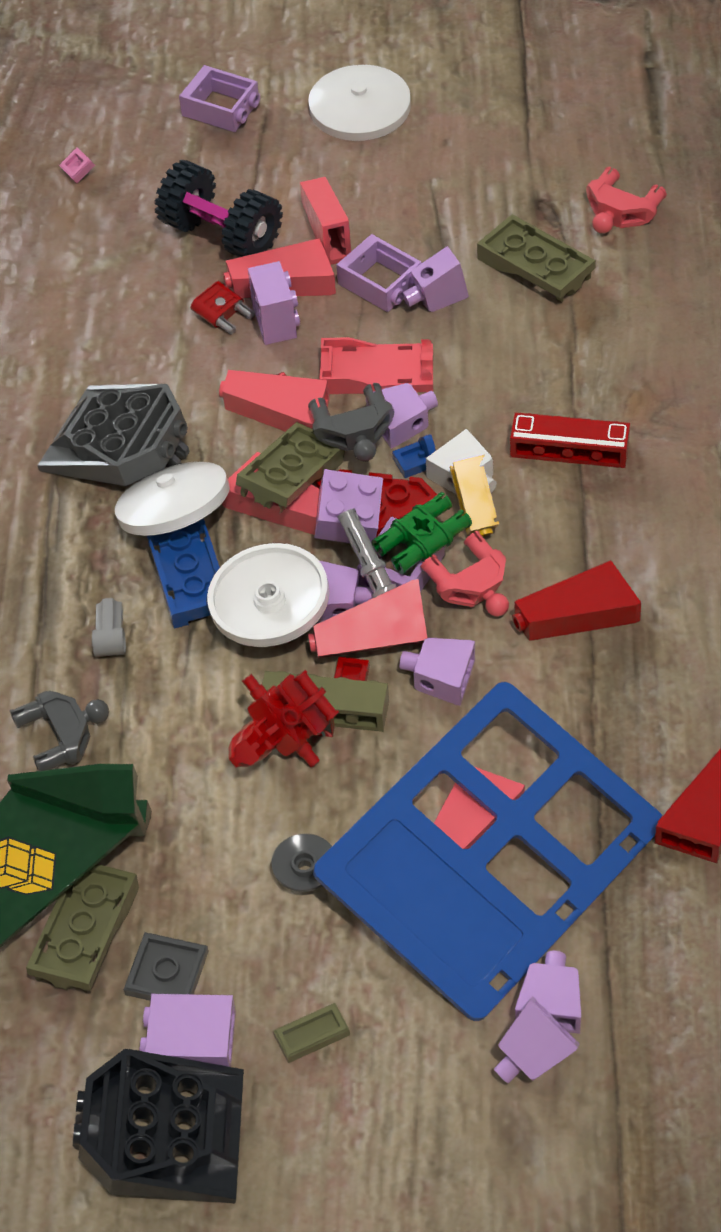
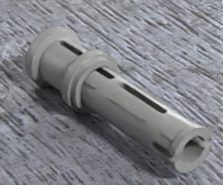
[337,508,397,598]

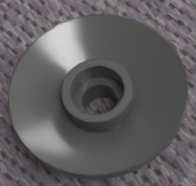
[271,834,332,892]

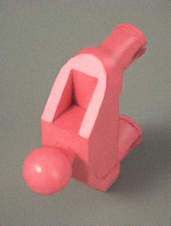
[586,166,667,234]
[421,531,509,617]

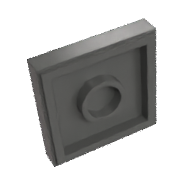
[123,932,209,1001]

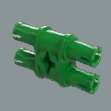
[371,492,472,574]

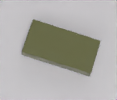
[273,1003,350,1063]

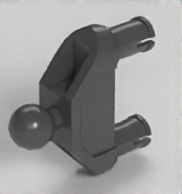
[308,383,394,462]
[10,691,109,771]

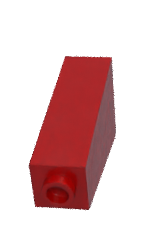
[512,560,641,641]
[655,749,721,863]

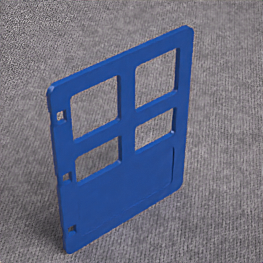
[313,682,662,1021]

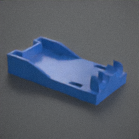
[147,518,220,629]

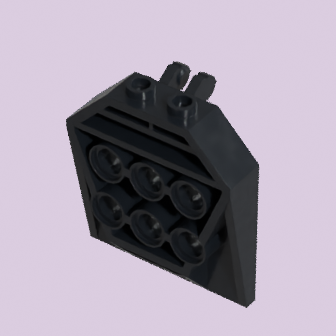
[72,1049,244,1204]

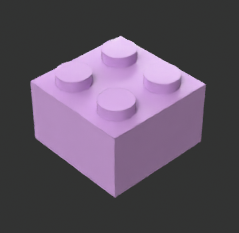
[248,261,300,345]
[314,469,383,544]

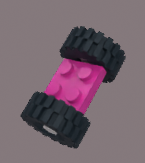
[155,160,283,257]

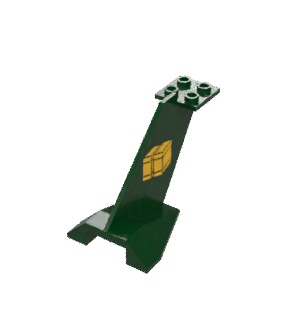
[0,764,152,948]

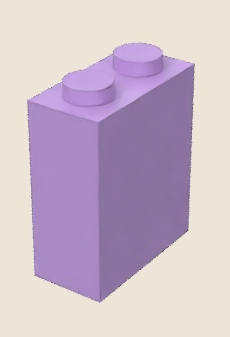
[140,994,236,1067]

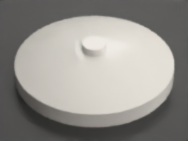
[309,65,411,141]
[115,462,230,536]
[207,543,330,647]

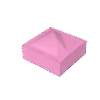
[59,147,95,183]

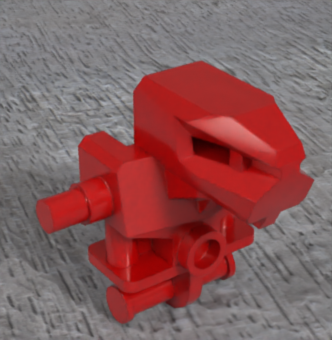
[229,670,339,768]

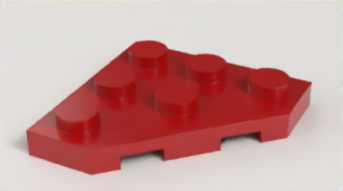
[317,469,437,537]

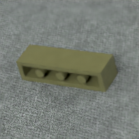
[262,671,389,732]

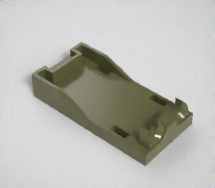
[477,214,596,302]
[236,422,345,513]
[26,864,139,993]

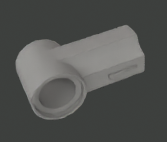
[92,598,126,657]

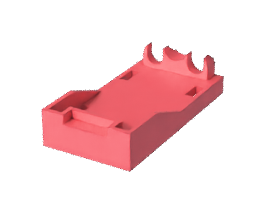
[319,337,433,394]

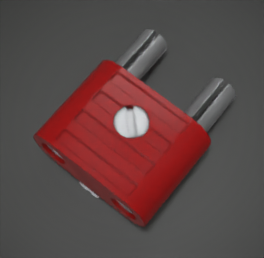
[190,281,255,334]

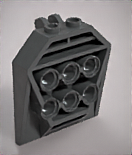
[37,384,190,486]

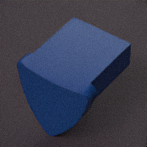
[392,434,436,478]

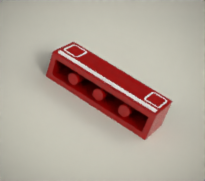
[510,412,630,468]

